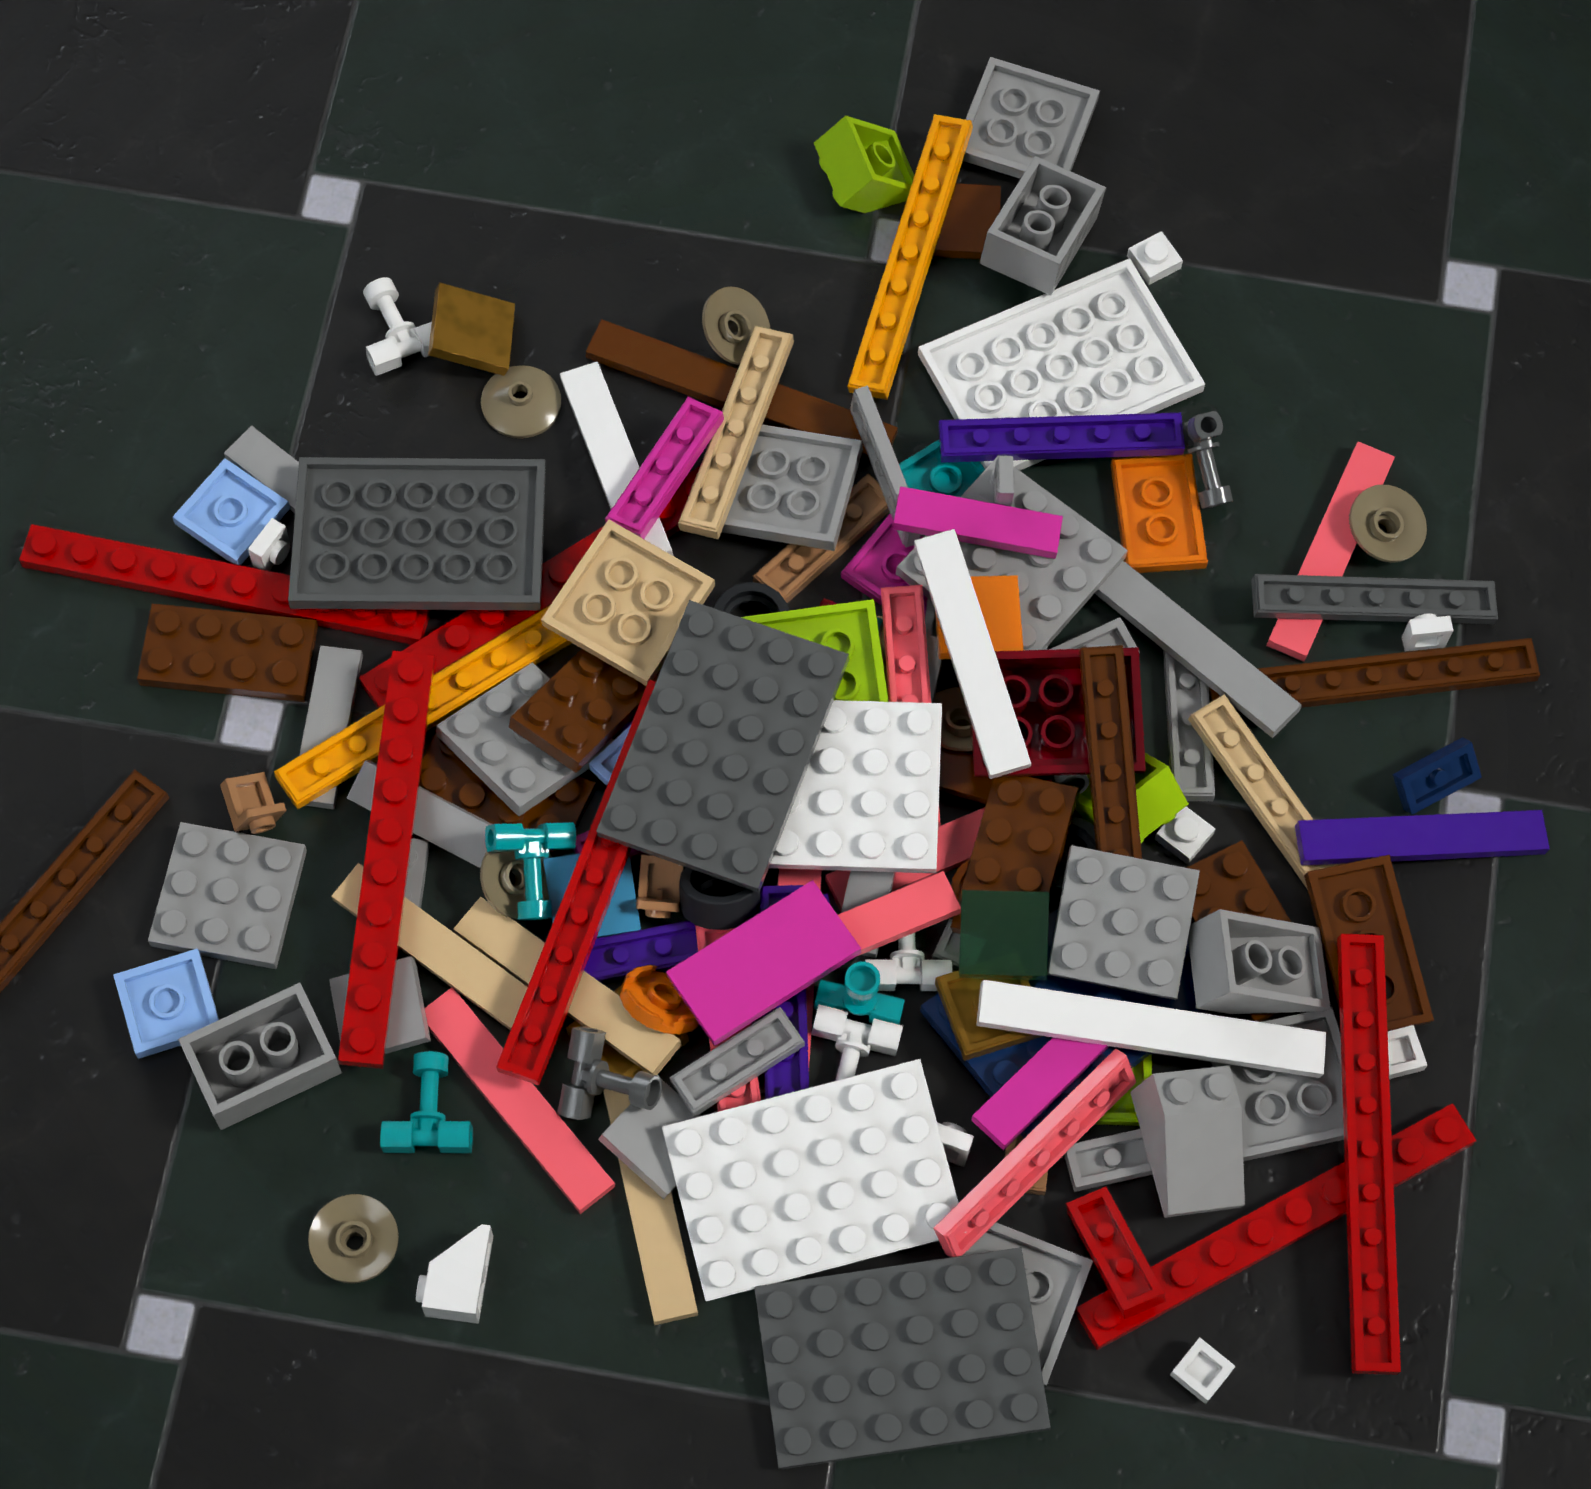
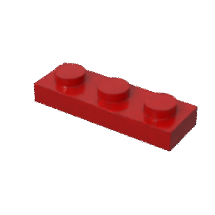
[1066,1186,1165,1319]

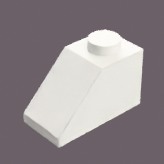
[416,1224,493,1324]

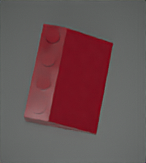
[970,647,1146,777]

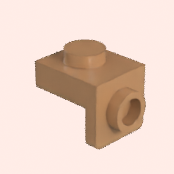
[220,772,287,834]
[636,853,684,918]

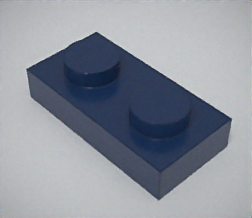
[1393,737,1482,815]

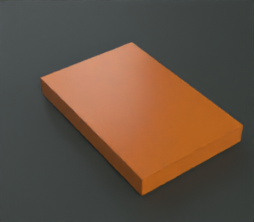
[1110,454,1208,573]

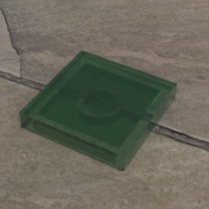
[959,890,1049,980]

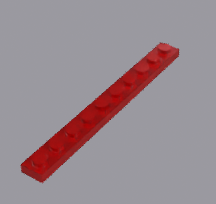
[359,467,700,708]
[19,524,431,645]
[338,650,435,1069]
[496,679,656,1085]
[1337,934,1401,1375]
[1074,1103,1477,1350]

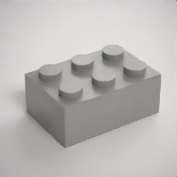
[980,156,1106,296]
[178,983,342,1130]

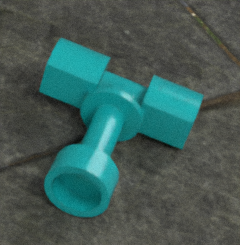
[485,822,576,920]
[814,962,905,1025]
[380,1051,473,1153]

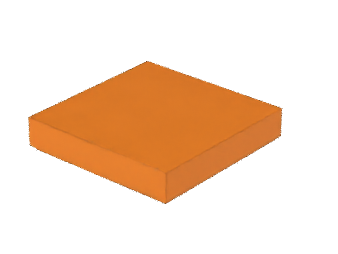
[935,575,1024,659]

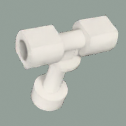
[363,277,432,376]
[865,933,952,991]
[811,1004,903,1081]

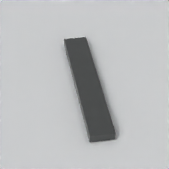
[1251,574,1498,624]

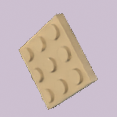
[541,519,715,686]

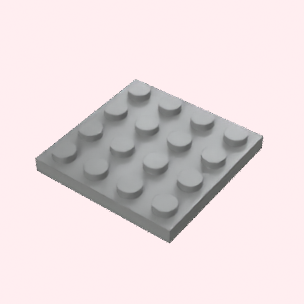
[896,455,1128,650]

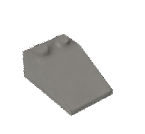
[1188,909,1331,1014]
[1130,1065,1245,1218]

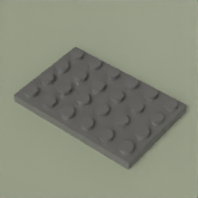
[288,457,546,611]
[596,600,849,893]
[754,1247,1051,1470]

